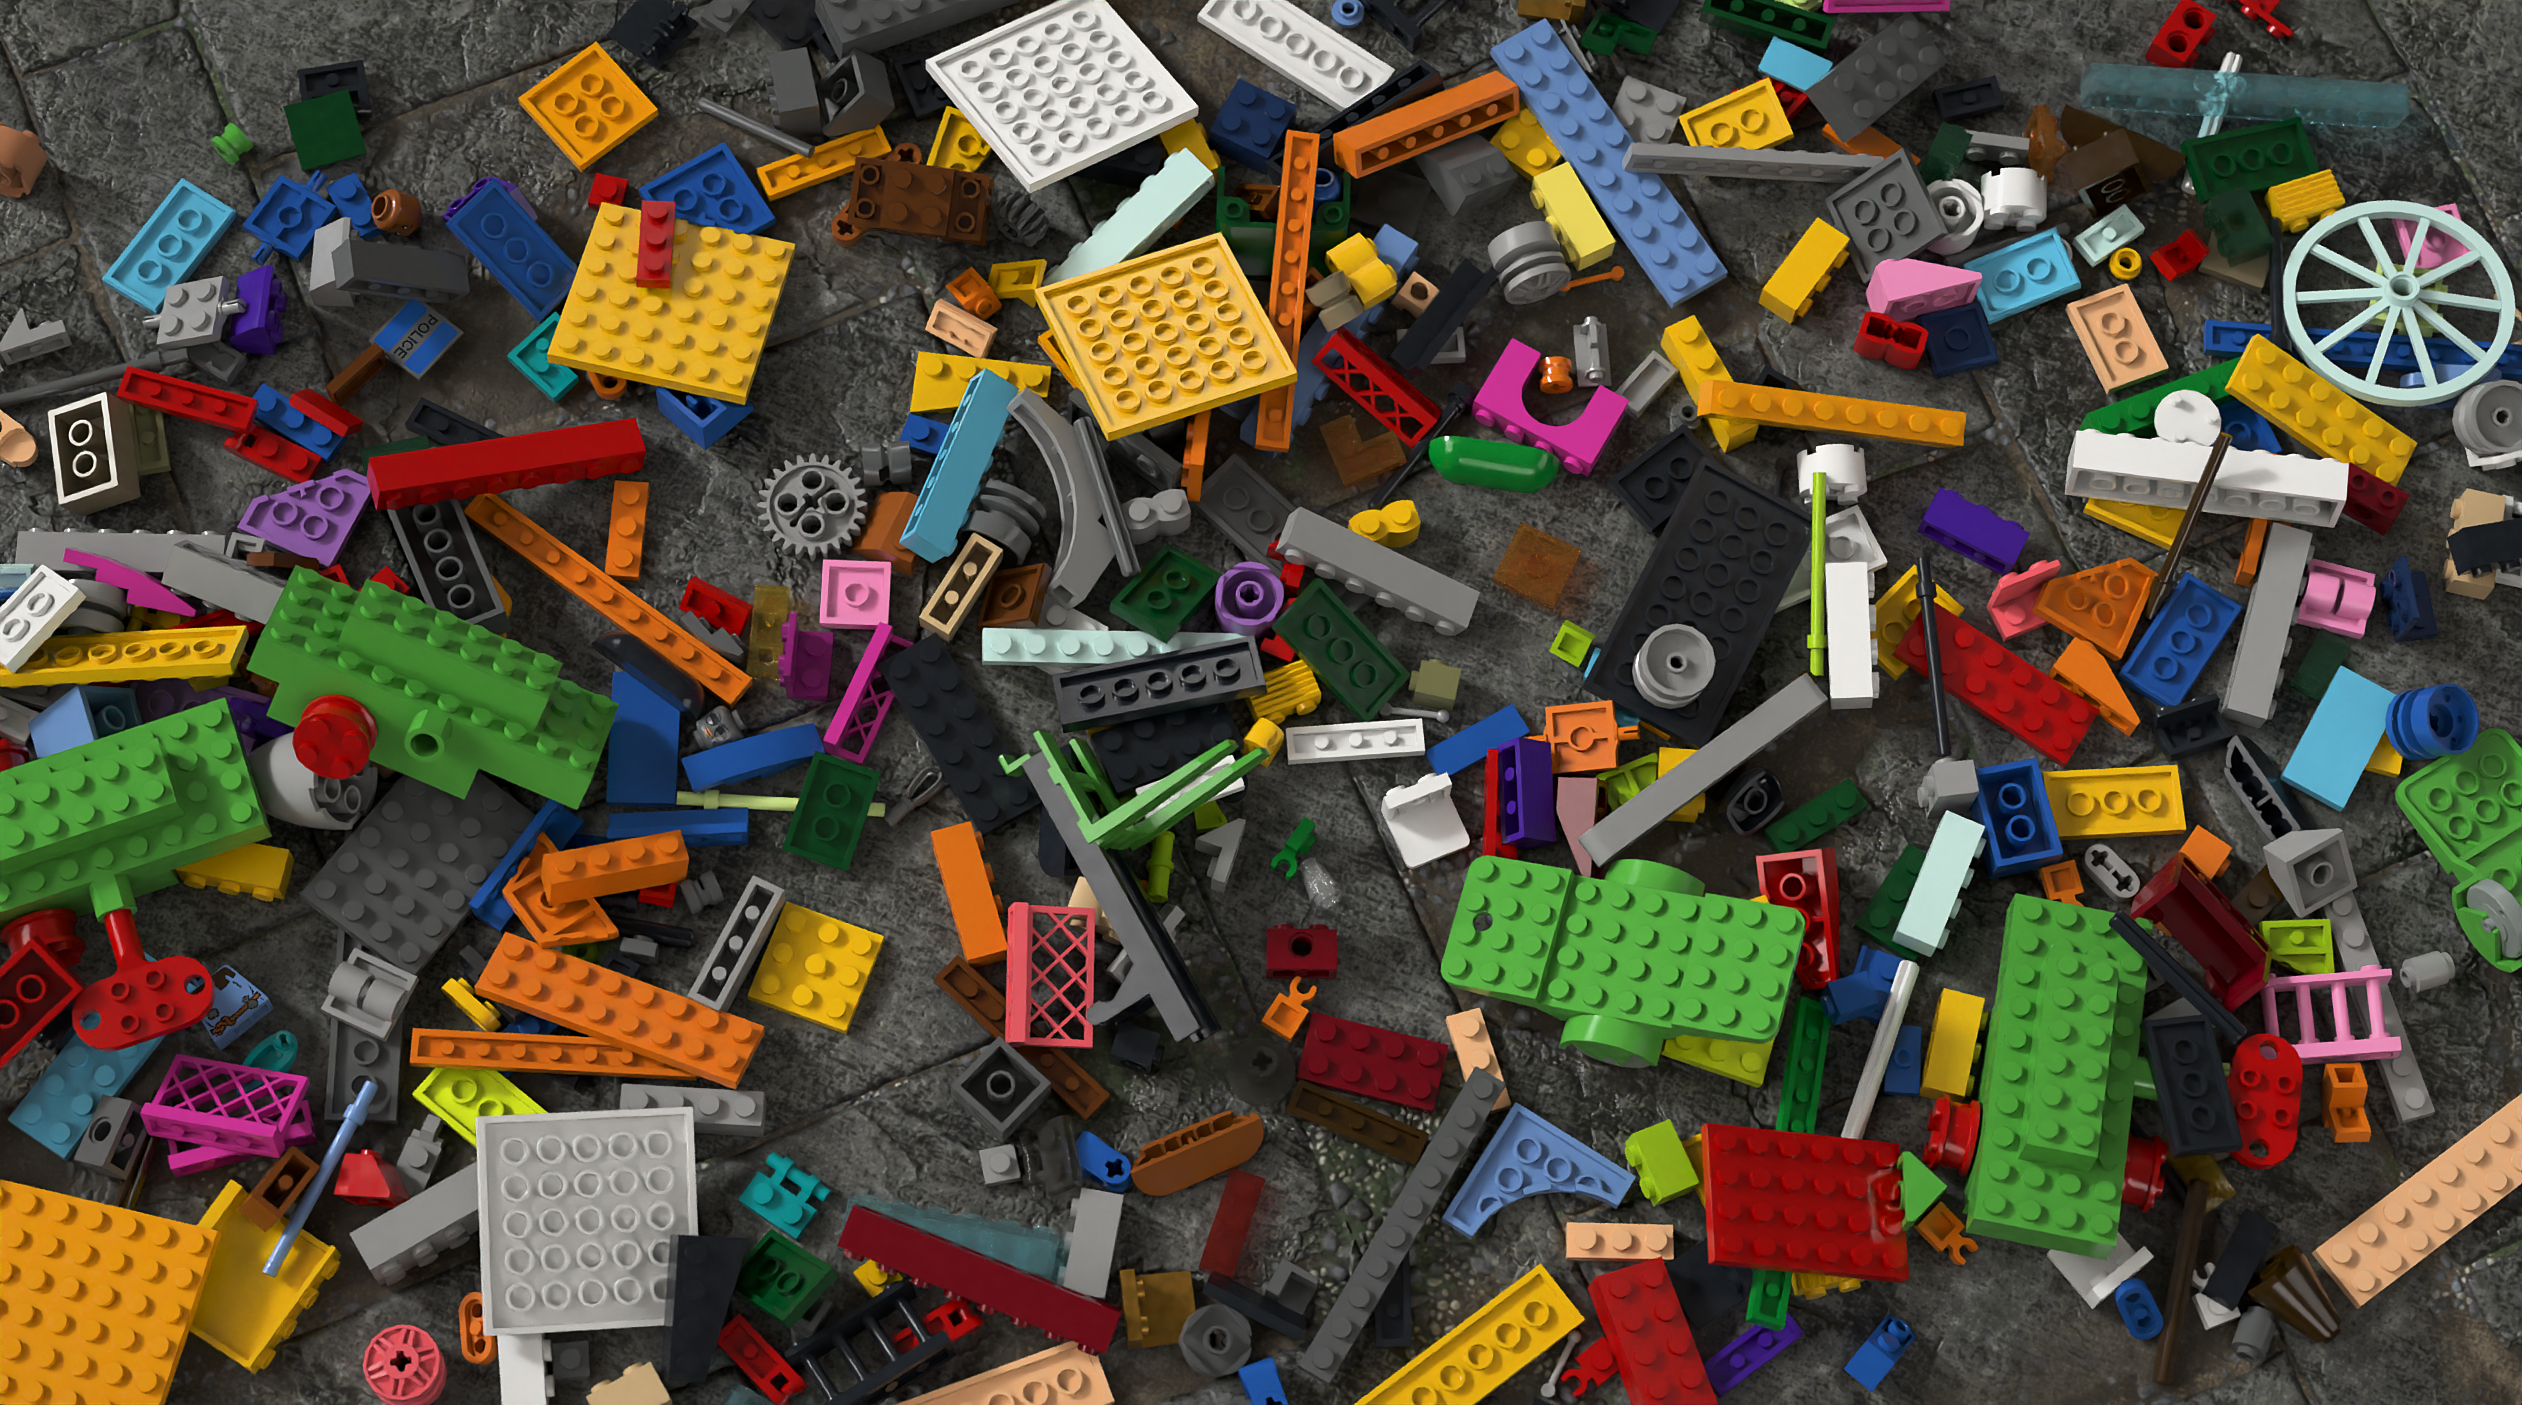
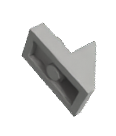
[0,308,72,365]
[1195,818,1246,893]

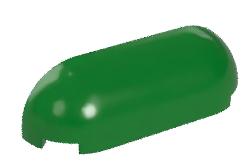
[1427,436,1561,493]

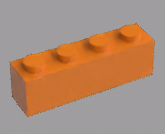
[931,821,1008,969]
[541,830,689,906]

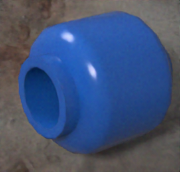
[1312,168,1342,217]

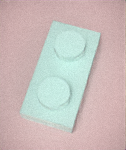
[2072,204,2145,268]

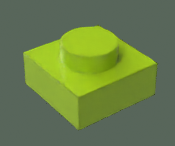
[1549,619,1596,668]

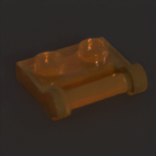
[2023,104,2065,185]

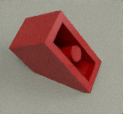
[334,1149,411,1208]

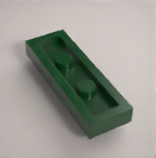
[1763,778,1868,854]

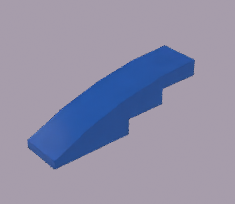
[681,723,826,794]

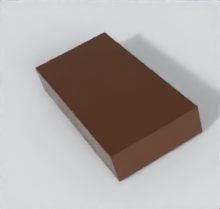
[325,342,387,407]
[246,552,319,572]

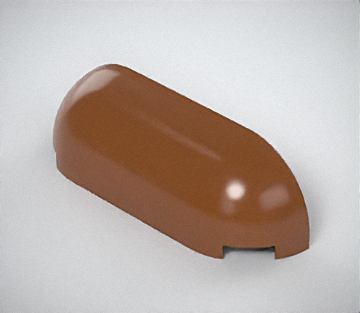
[1130,1110,1264,1196]

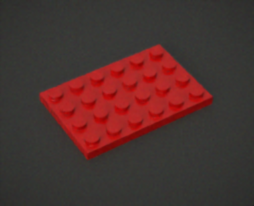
[1701,1123,1909,1283]

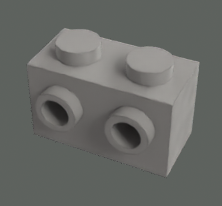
[1917,758,1979,818]

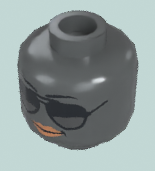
[693,706,747,751]

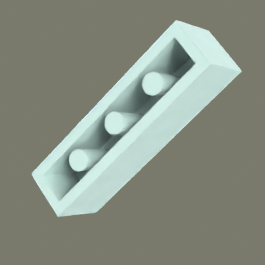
[1892,810,1986,957]

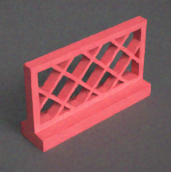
[1005,902,1095,1049]

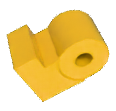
[1240,717,1284,768]

